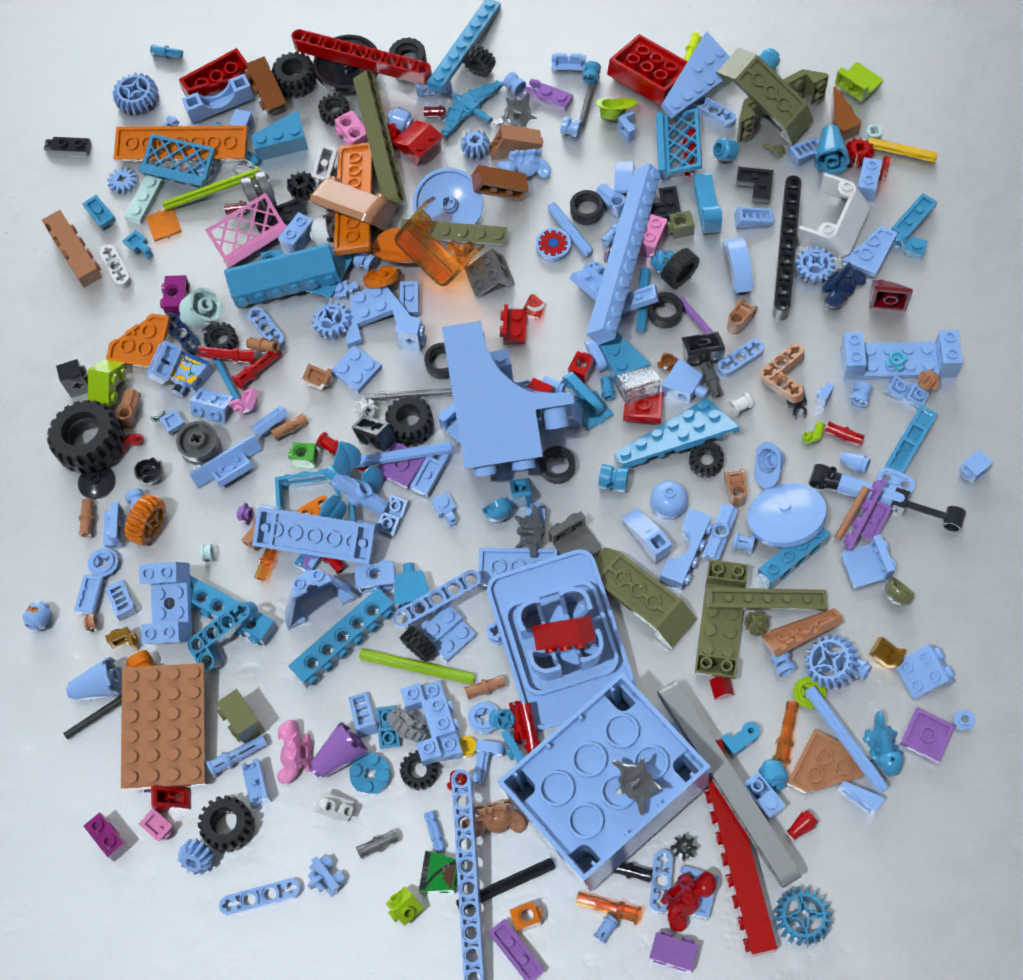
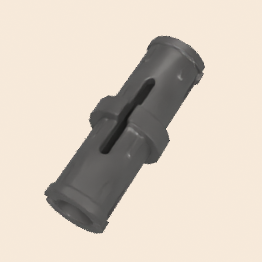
[356,829,399,859]

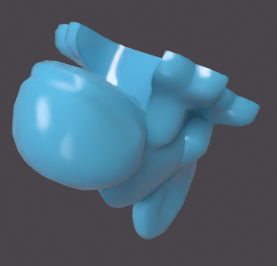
[862,711,904,777]

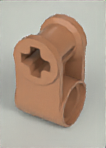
[727,298,758,334]
[724,468,747,507]

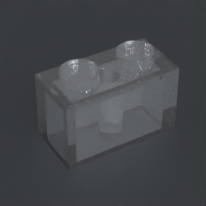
[617,365,661,404]

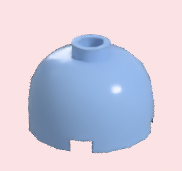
[650,480,688,520]

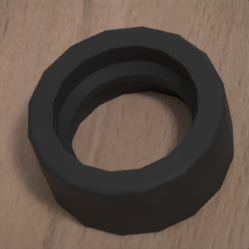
[570,190,603,225]
[648,292,683,328]
[424,343,450,379]
[539,446,576,484]

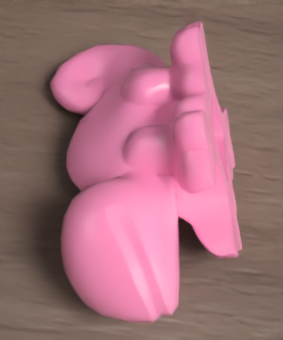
[277,720,314,784]

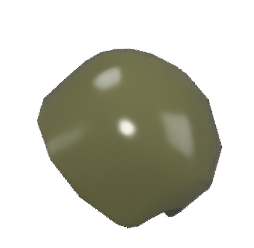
[885,577,915,606]

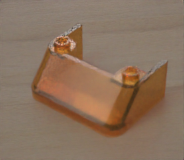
[395,196,485,286]

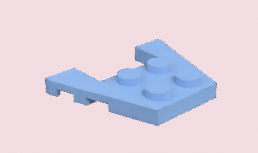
[346,286,410,348]

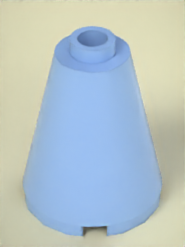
[66,657,122,701]

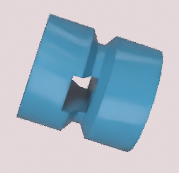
[598,464,629,492]

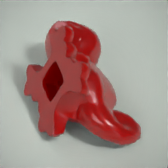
[660,871,716,932]

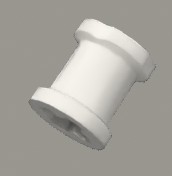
[729,393,754,416]

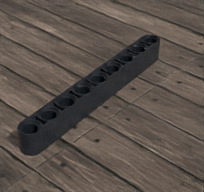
[772,175,801,321]

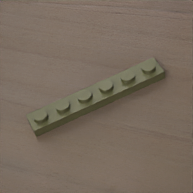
[400,219,508,246]
[707,588,828,611]

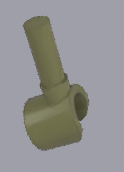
[762,143,786,159]

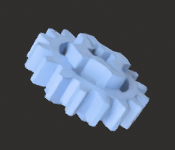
[795,246,836,284]
[311,301,352,339]

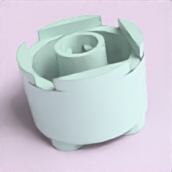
[179,287,222,330]

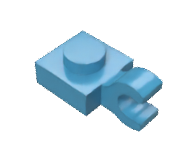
[123,230,154,259]
[893,234,928,260]

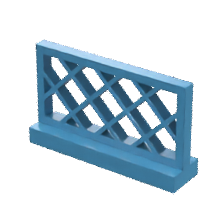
[656,108,702,180]
[138,134,216,188]

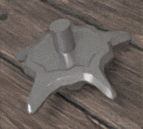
[495,92,537,127]
[514,504,545,558]
[612,757,663,815]

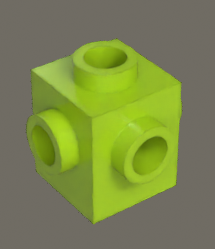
[385,886,424,926]

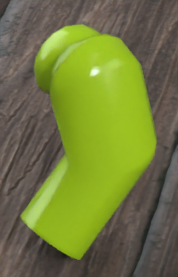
[802,422,825,444]

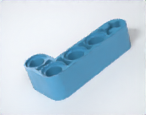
[693,172,722,234]
[188,601,258,670]

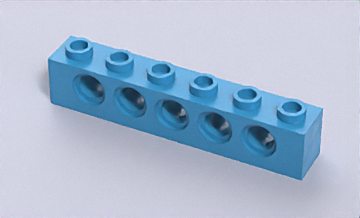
[170,575,278,646]
[288,587,396,689]

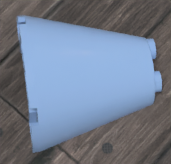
[285,569,360,630]

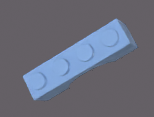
[182,74,255,123]
[660,508,713,591]

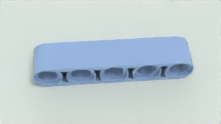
[393,570,481,630]

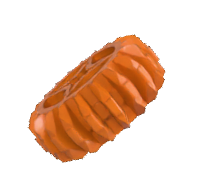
[124,494,166,546]

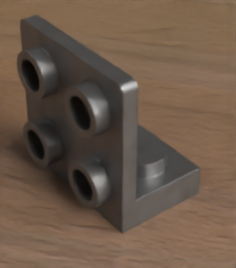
[465,249,515,297]

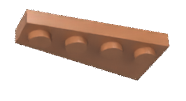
[760,608,843,657]

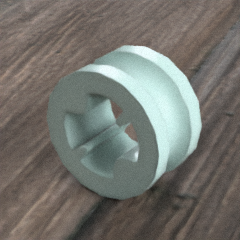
[865,124,882,140]
[200,544,214,561]

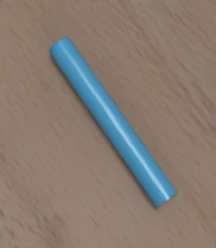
[213,358,241,400]

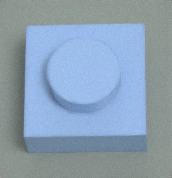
[816,382,834,408]
[159,409,186,435]

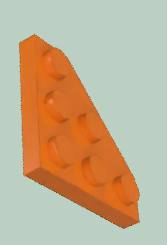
[106,314,171,368]

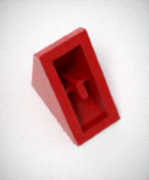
[151,785,190,813]

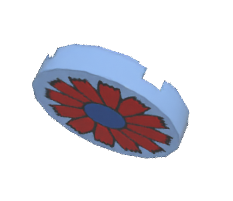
[536,228,571,261]

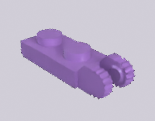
[524,79,573,111]

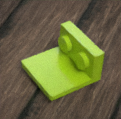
[835,62,883,103]

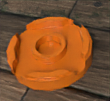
[363,266,399,288]

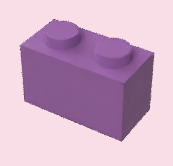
[649,931,699,974]

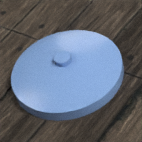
[413,168,483,225]
[747,483,827,548]

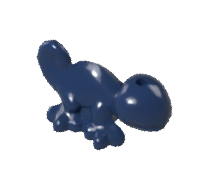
[821,262,866,309]

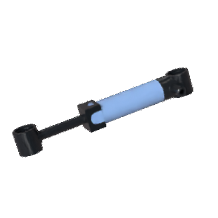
[808,464,966,532]

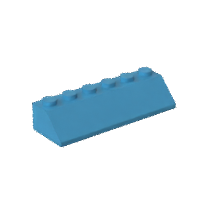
[224,243,340,308]

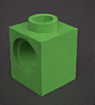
[288,442,318,468]

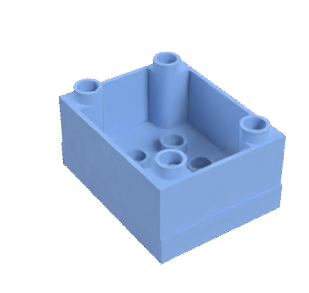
[497,672,711,892]

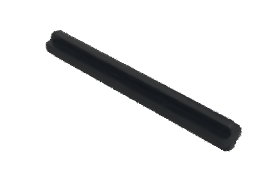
[456,858,555,910]

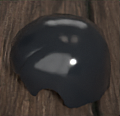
[134,457,163,484]

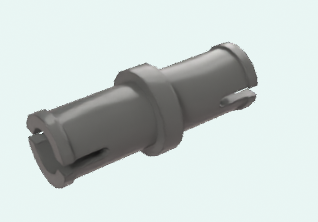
[700,361,724,399]

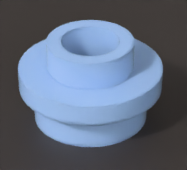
[953,710,975,731]

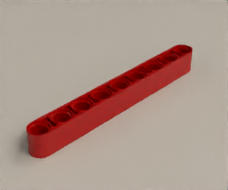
[291,29,432,85]

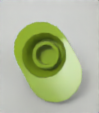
[595,98,637,121]

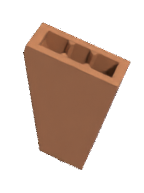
[490,124,543,160]

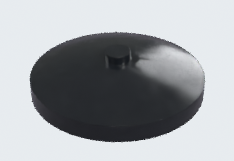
[313,34,378,92]

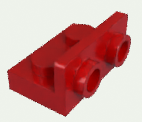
[500,304,527,344]

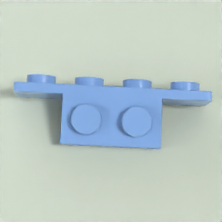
[189,435,262,488]

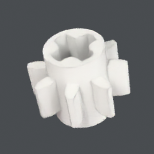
[353,397,378,419]

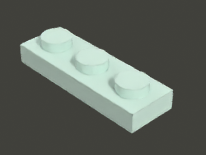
[124,175,163,224]

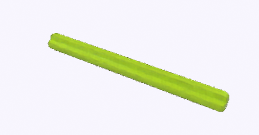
[162,168,260,211]
[359,648,475,685]

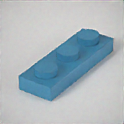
[891,193,938,239]

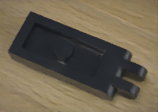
[43,137,91,156]

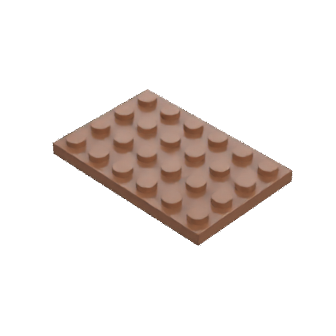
[121,663,206,791]

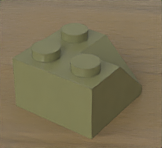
[216,689,266,744]

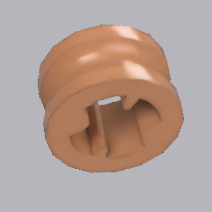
[83,613,98,632]

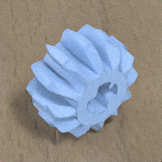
[461,130,490,159]
[177,838,215,875]

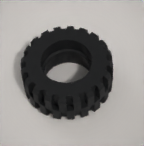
[47,400,124,474]

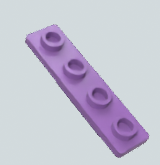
[843,479,892,551]

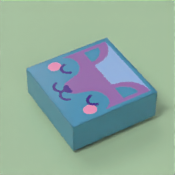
[294,553,321,572]

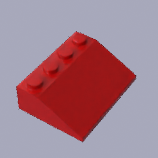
[607,34,688,106]

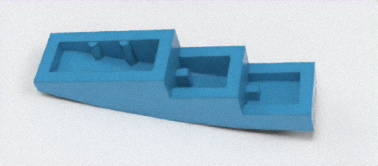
[884,405,938,473]

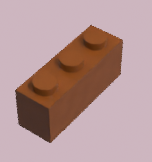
[244,56,286,115]
[471,165,529,201]

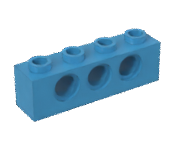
[757,527,830,589]

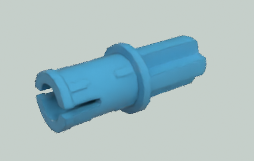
[150,44,184,59]

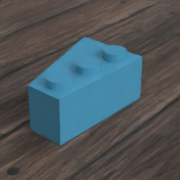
[251,110,308,161]
[598,332,651,388]

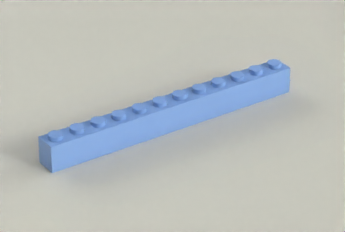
[586,163,661,345]

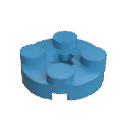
[349,753,391,796]

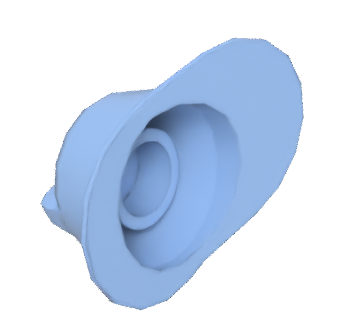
[754,442,785,489]

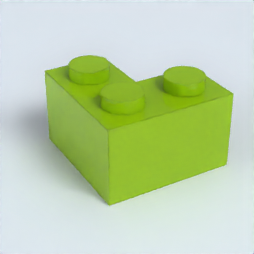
[88,359,126,408]

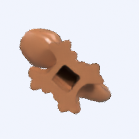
[461,799,527,838]

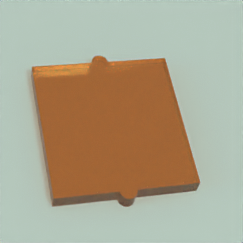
[146,209,182,242]

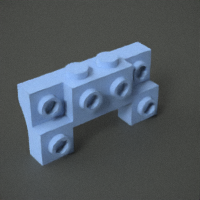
[400,680,463,766]

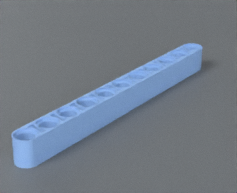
[451,769,486,980]

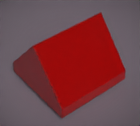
[709,676,734,700]

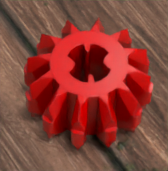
[846,137,875,167]

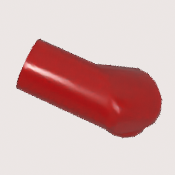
[119,434,144,453]

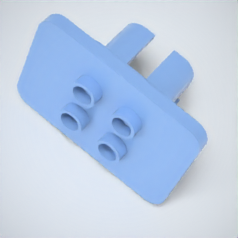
[487,549,636,730]

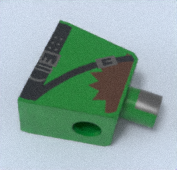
[419,850,469,895]

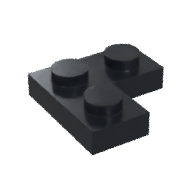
[736,166,774,203]
[649,186,681,221]

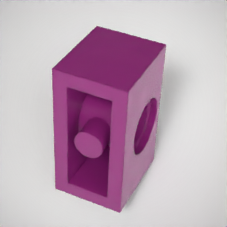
[160,275,190,315]
[83,812,131,862]

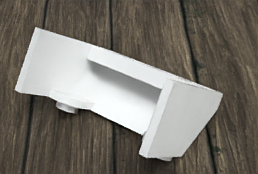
[796,173,870,260]

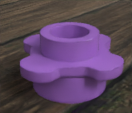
[237,503,254,525]

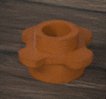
[657,353,678,373]

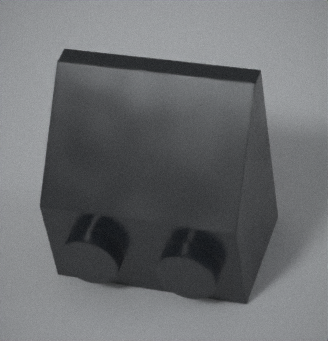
[681,331,725,366]

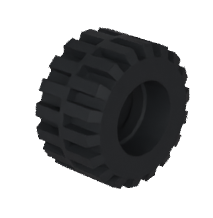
[272,51,317,98]
[385,395,434,447]
[198,795,255,853]

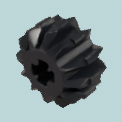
[287,170,316,200]

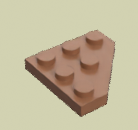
[787,729,872,794]

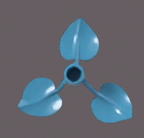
[319,441,384,519]

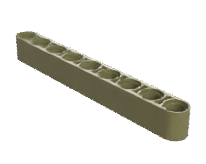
[353,69,406,207]

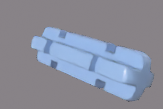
[424,811,445,853]

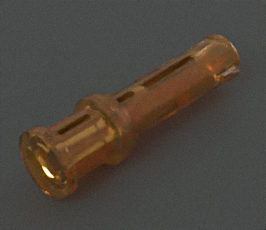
[772,701,799,765]
[576,891,642,926]

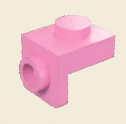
[228,388,259,414]
[138,808,173,842]

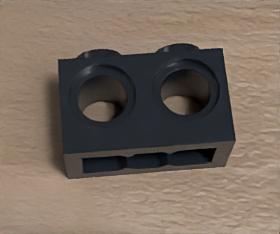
[352,415,397,452]

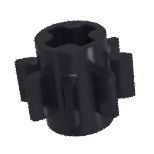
[670,834,697,862]

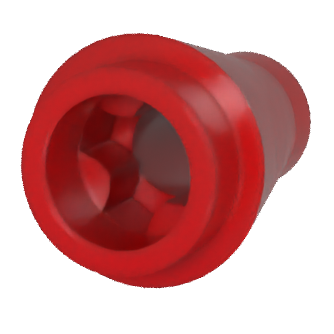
[787,810,819,840]

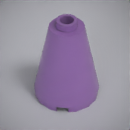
[310,722,368,778]

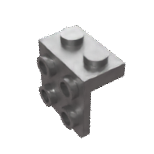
[548,511,601,556]

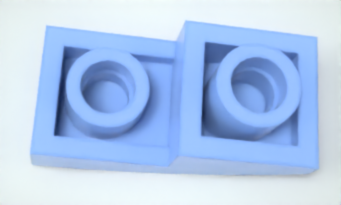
[614,162,634,194]
[884,375,930,408]
[377,494,410,536]

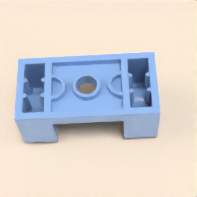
[139,562,192,644]

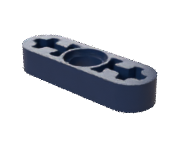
[167,313,201,355]

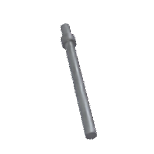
[364,388,453,402]

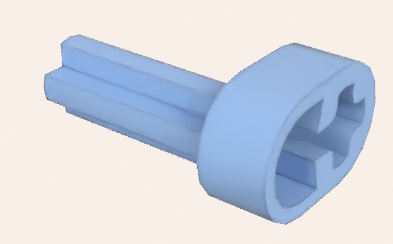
[473,740,505,784]

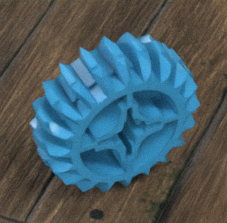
[773,886,833,947]

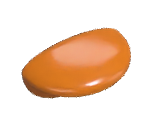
[372,228,425,263]

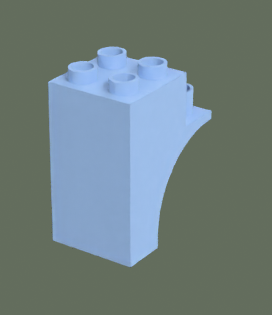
[442,321,575,477]

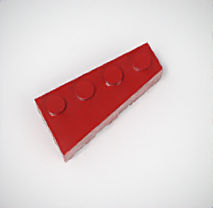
[179,48,253,97]

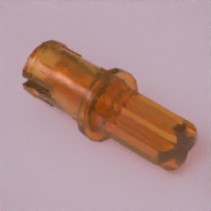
[254,548,278,582]

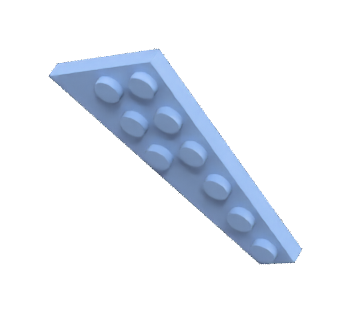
[661,31,730,119]

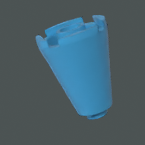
[814,124,850,174]

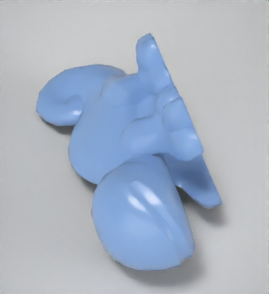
[497,149,551,179]

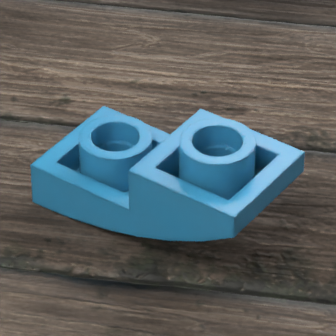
[376,705,400,749]

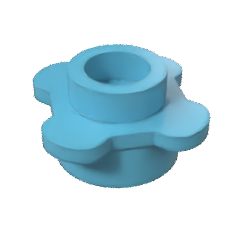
[885,351,907,371]

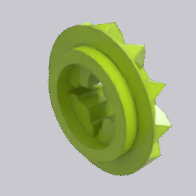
[793,677,826,709]

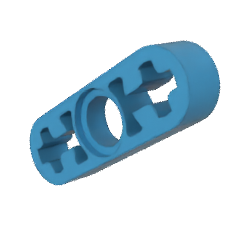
[562,371,604,416]

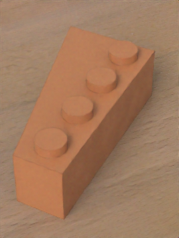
[42,210,102,288]

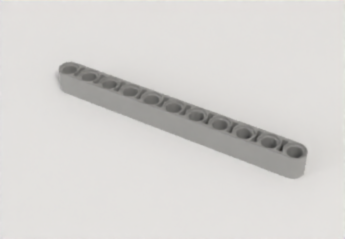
[657,681,801,888]

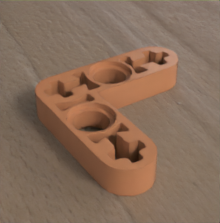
[760,344,805,403]

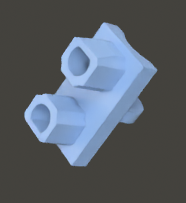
[307,855,345,897]

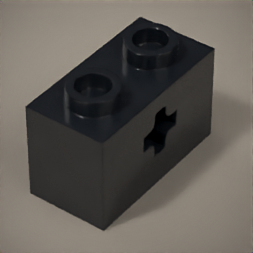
[56,359,88,398]

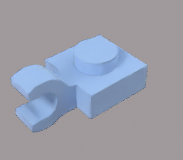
[329,280,361,300]
[431,492,457,527]

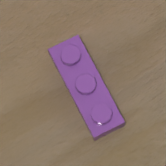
[488,919,546,980]

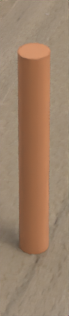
[834,485,870,540]

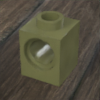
[667,210,695,239]

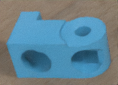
[721,722,760,759]

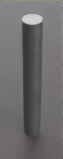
[579,82,596,127]

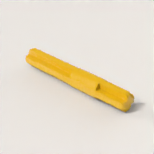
[868,137,938,163]

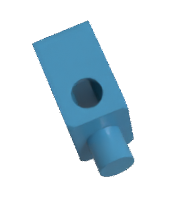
[394,562,433,611]

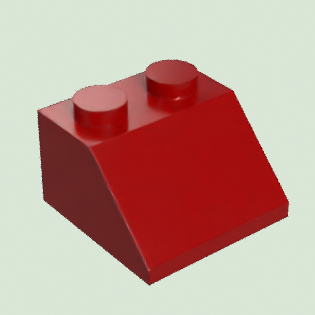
[392,120,443,166]

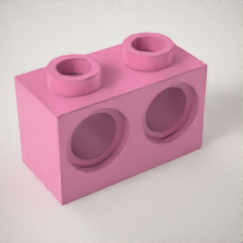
[334,110,368,146]
[638,214,668,258]

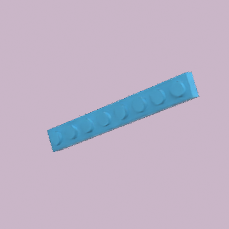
[427,0,501,92]

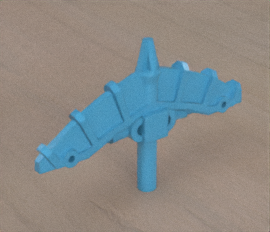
[441,80,503,137]

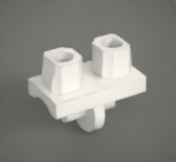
[312,791,354,822]

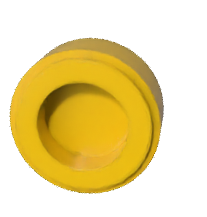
[459,736,476,758]

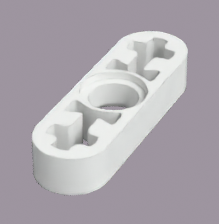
[100,245,131,289]

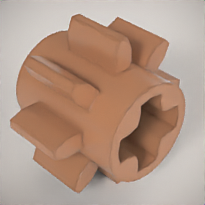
[917,369,941,392]

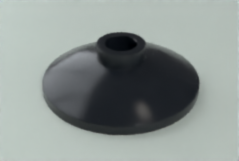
[78,466,115,500]

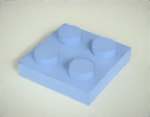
[331,346,382,394]

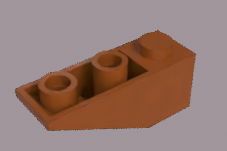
[831,86,861,140]

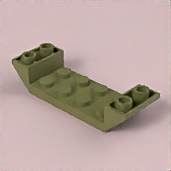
[716,48,813,146]
[737,69,829,143]
[594,547,697,649]
[695,559,749,679]

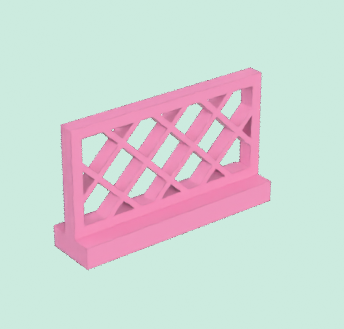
[205,193,287,267]

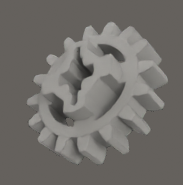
[387,708,429,743]

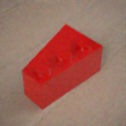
[532,616,595,653]

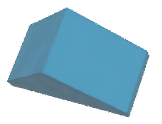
[510,478,532,508]

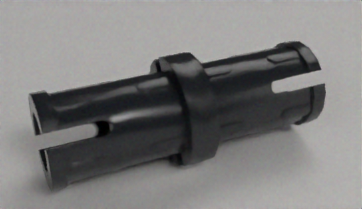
[612,862,653,883]

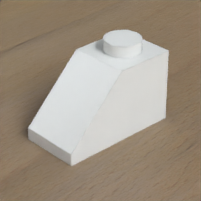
[311,144,338,181]

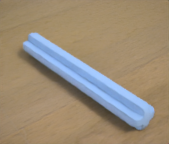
[548,202,593,257]

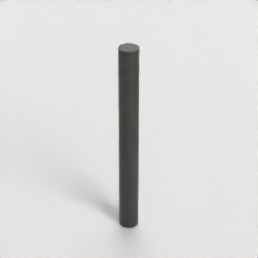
[63,695,122,740]

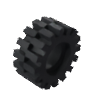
[463,45,496,77]
[318,93,350,126]
[203,322,239,349]
[689,441,724,478]
[400,626,437,662]
[399,750,438,791]

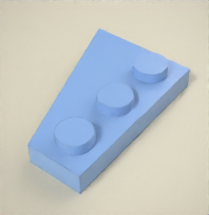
[841,226,898,278]

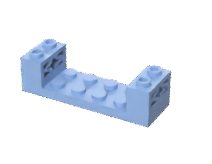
[840,330,963,380]
[252,505,378,564]

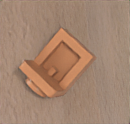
[301,364,332,391]

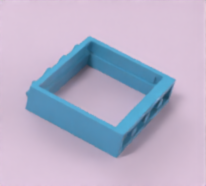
[275,469,357,522]

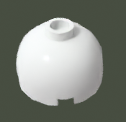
[310,213,335,249]

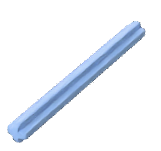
[357,442,453,468]
[805,686,888,794]

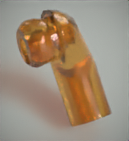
[446,242,474,257]

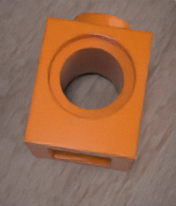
[509,901,544,934]

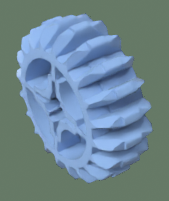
[112,72,159,115]
[804,634,860,690]

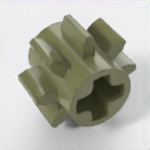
[744,610,769,636]

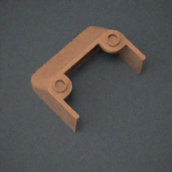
[309,176,397,231]

